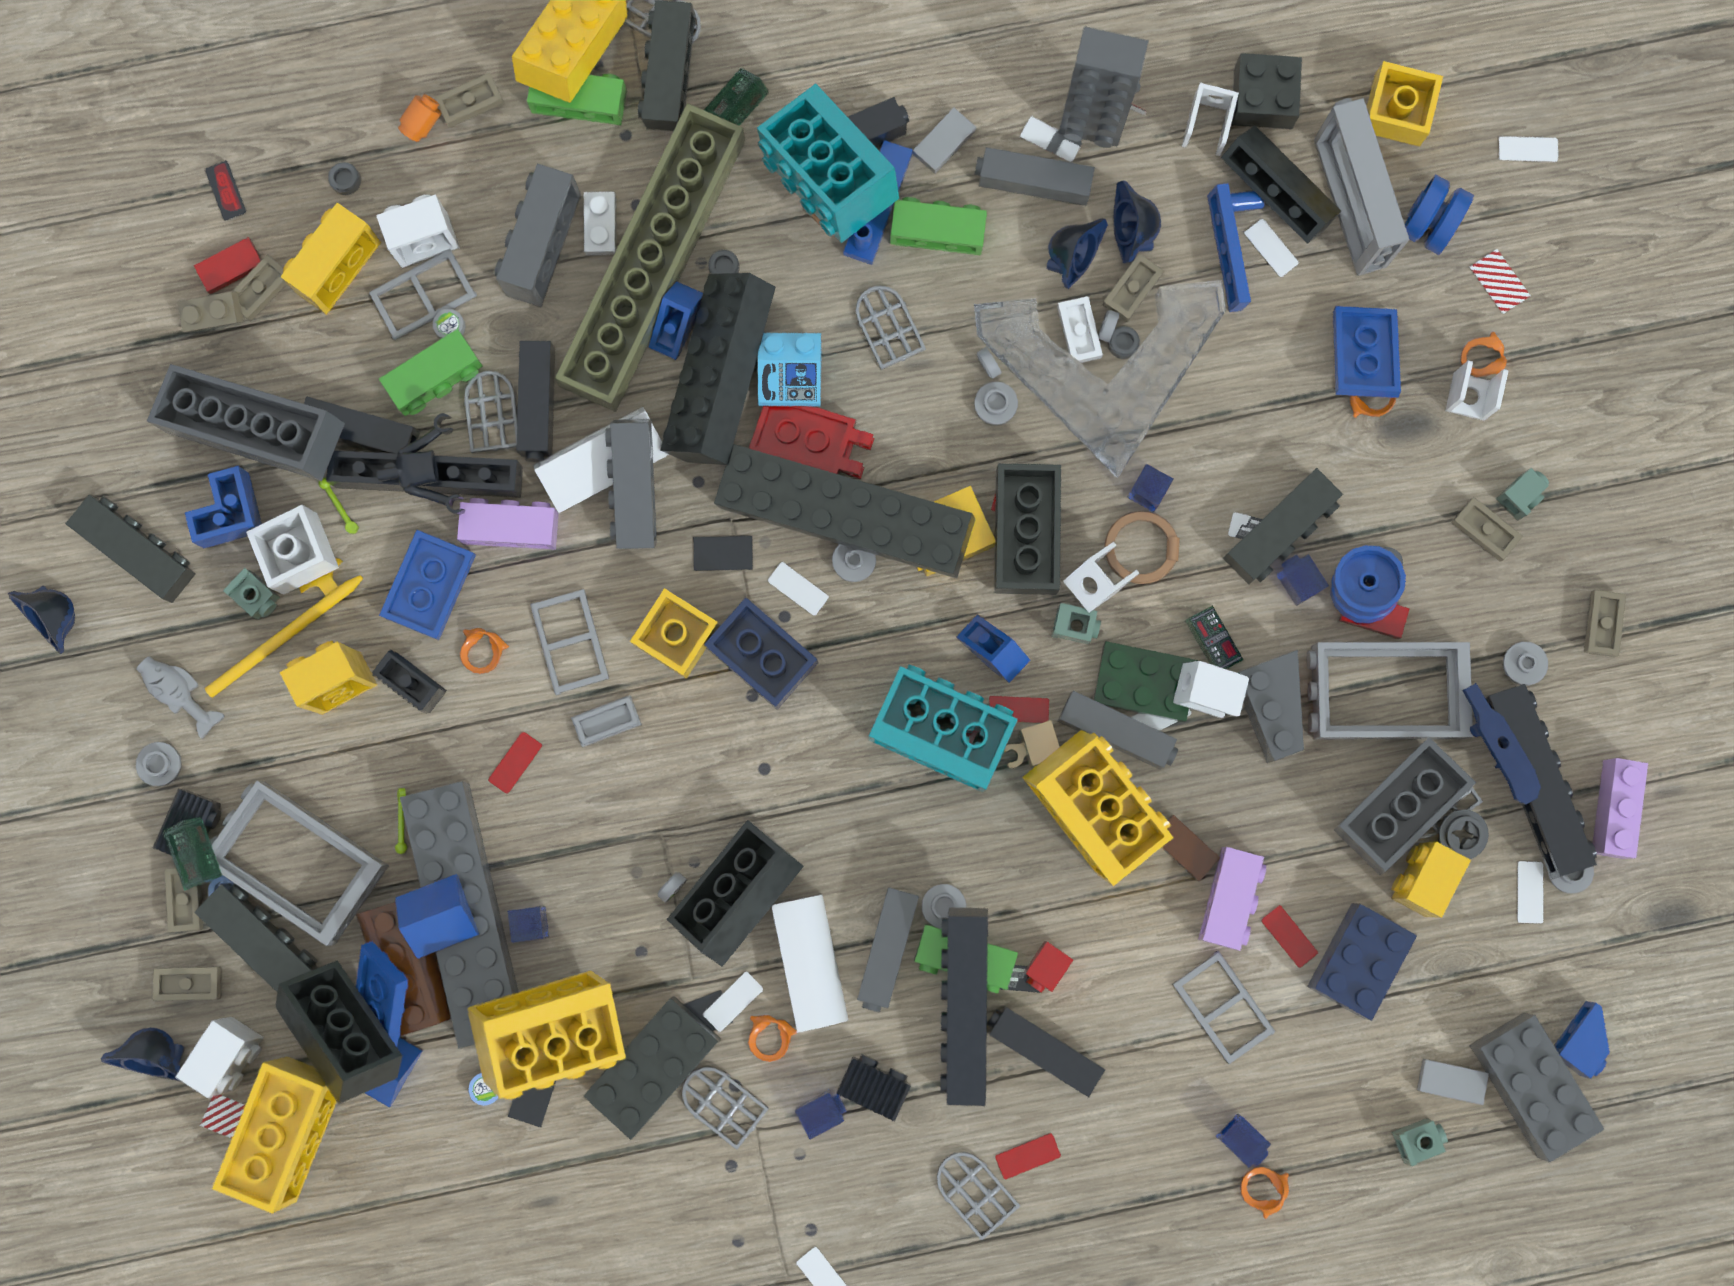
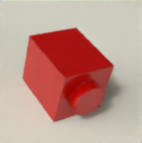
[1023,941,1074,993]

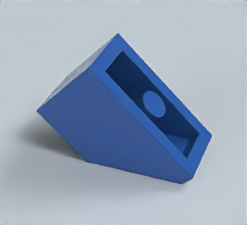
[649,281,703,360]
[956,615,1030,683]
[1554,1001,1610,1079]

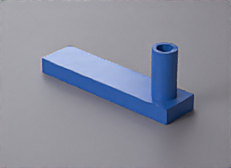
[843,140,913,265]
[1207,183,1264,312]

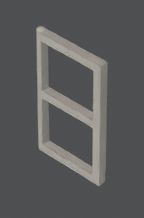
[369,249,477,340]
[530,589,609,695]
[1172,951,1275,1064]

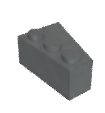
[1238,650,1304,763]

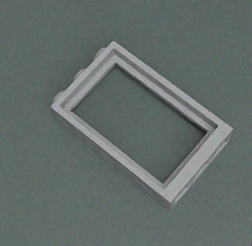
[1314,98,1409,276]
[1307,642,1473,740]
[201,781,389,946]

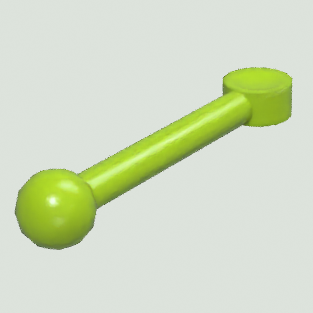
[318,477,359,534]
[395,788,407,854]

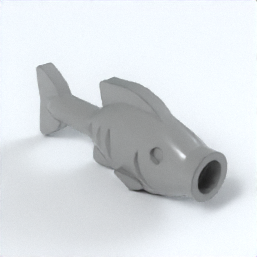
[136,656,225,739]

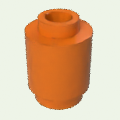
[398,94,442,142]

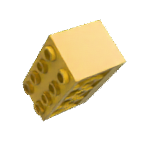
[1022,730,1174,886]
[467,970,626,1099]
[212,1056,337,1214]

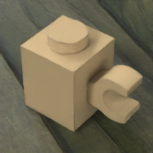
[1003,720,1060,769]

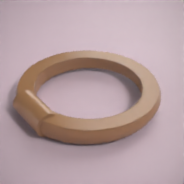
[1105,511,1180,584]

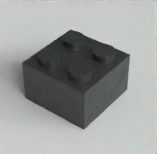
[1232,53,1302,129]

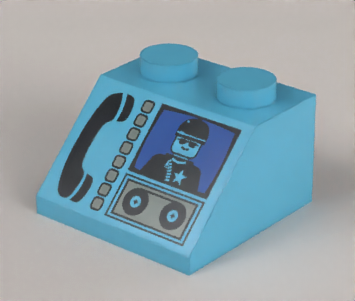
[758,333,822,406]

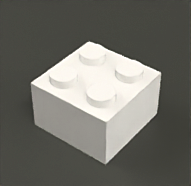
[376,194,460,268]
[246,505,339,595]
[176,1017,263,1098]

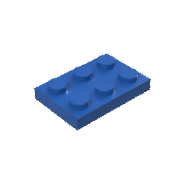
[1333,306,1401,398]
[379,530,476,640]
[356,941,408,1047]

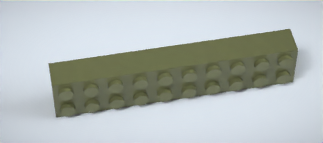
[555,103,745,412]

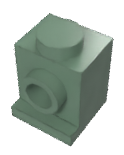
[1496,468,1549,521]
[223,568,280,620]
[1051,603,1101,645]
[1392,1118,1448,1167]

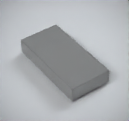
[913,108,976,174]
[571,695,642,747]
[1417,1059,1489,1105]

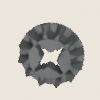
[1437,809,1489,859]

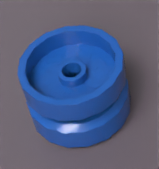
[1405,174,1474,255]
[1330,545,1406,624]

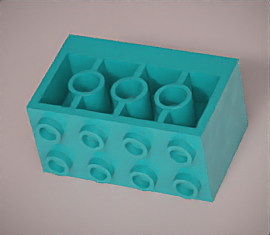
[757,83,899,243]
[868,664,1018,792]

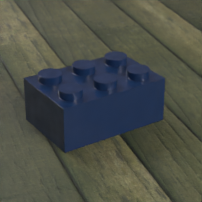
[704,597,818,710]
[1307,903,1417,1021]

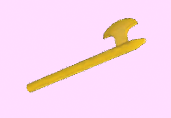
[204,558,363,698]

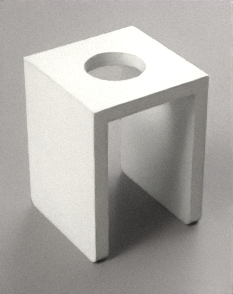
[1182,83,1239,156]
[1445,361,1508,420]
[1063,542,1139,613]
[1173,661,1249,718]

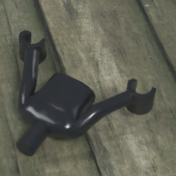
[377,413,466,515]

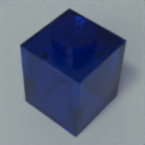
[1127,464,1174,512]
[1277,554,1329,606]
[508,906,549,943]
[795,1089,847,1140]
[1216,1113,1271,1168]

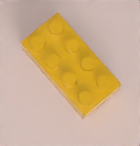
[512,0,628,103]

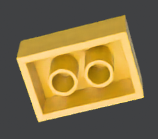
[281,203,381,315]
[279,641,378,715]

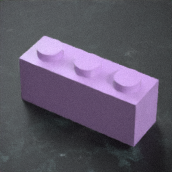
[457,498,559,550]
[1593,758,1648,859]
[1198,847,1266,950]

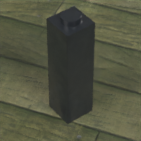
[848,97,910,147]
[516,341,555,462]
[304,396,420,454]
[987,1006,1105,1098]

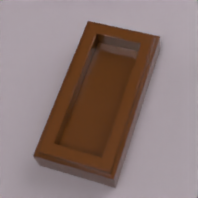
[1161,815,1220,881]

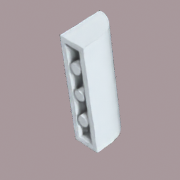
[533,407,669,513]
[772,895,848,1033]

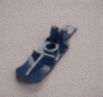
[1462,683,1541,804]

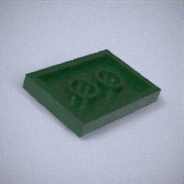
[1093,641,1198,722]

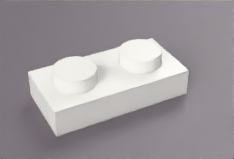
[584,192,616,255]
[1057,296,1103,365]

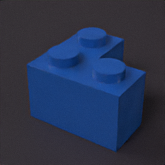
[185,466,262,548]

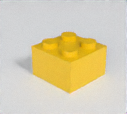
[1367,61,1443,147]
[630,588,720,679]
[1391,841,1471,918]

